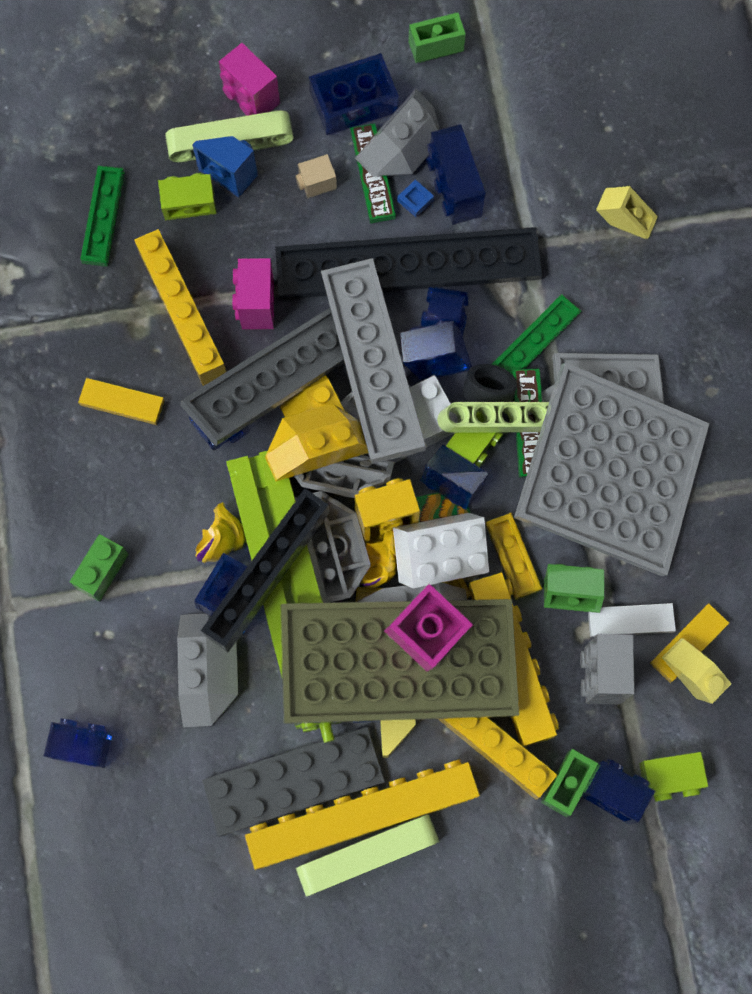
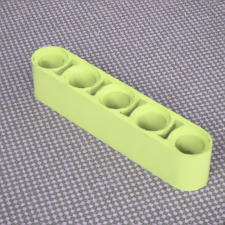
[165,111,294,162]
[437,402,549,433]
[296,814,440,897]

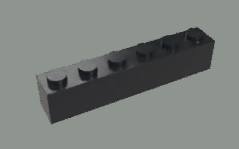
[201,489,330,652]

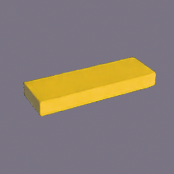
[78,378,165,425]
[485,513,542,600]
[650,603,729,683]

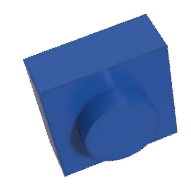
[397,179,434,217]

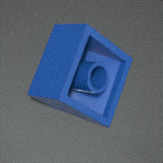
[192,136,258,198]

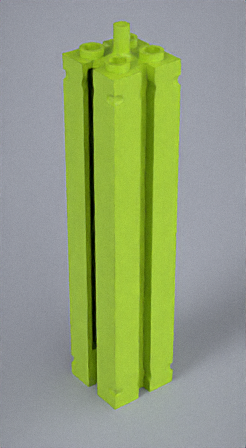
[226,450,342,743]

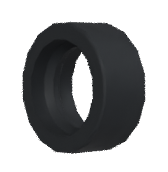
[463,364,517,402]

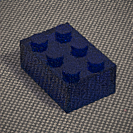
[308,53,399,135]
[426,124,486,225]

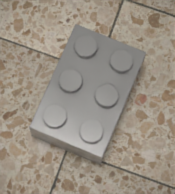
[580,634,634,705]

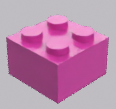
[219,43,280,116]
[232,258,274,329]
[384,584,473,671]

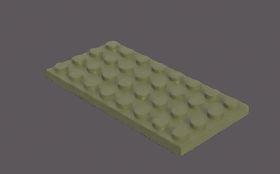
[280,599,519,724]

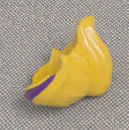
[195,502,245,563]
[360,530,397,588]

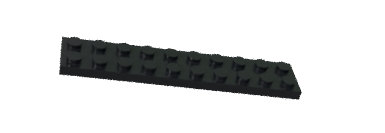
[275,227,542,300]

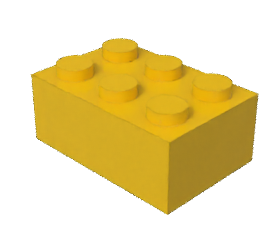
[355,478,420,543]

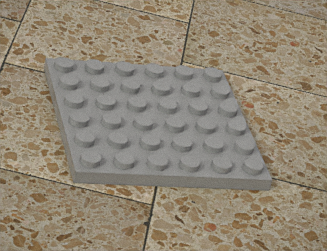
[514,362,709,577]

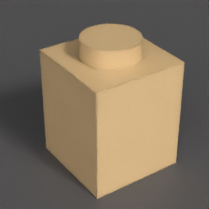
[295,154,337,198]

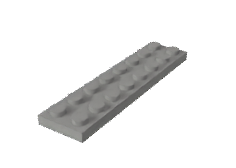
[321,258,426,464]

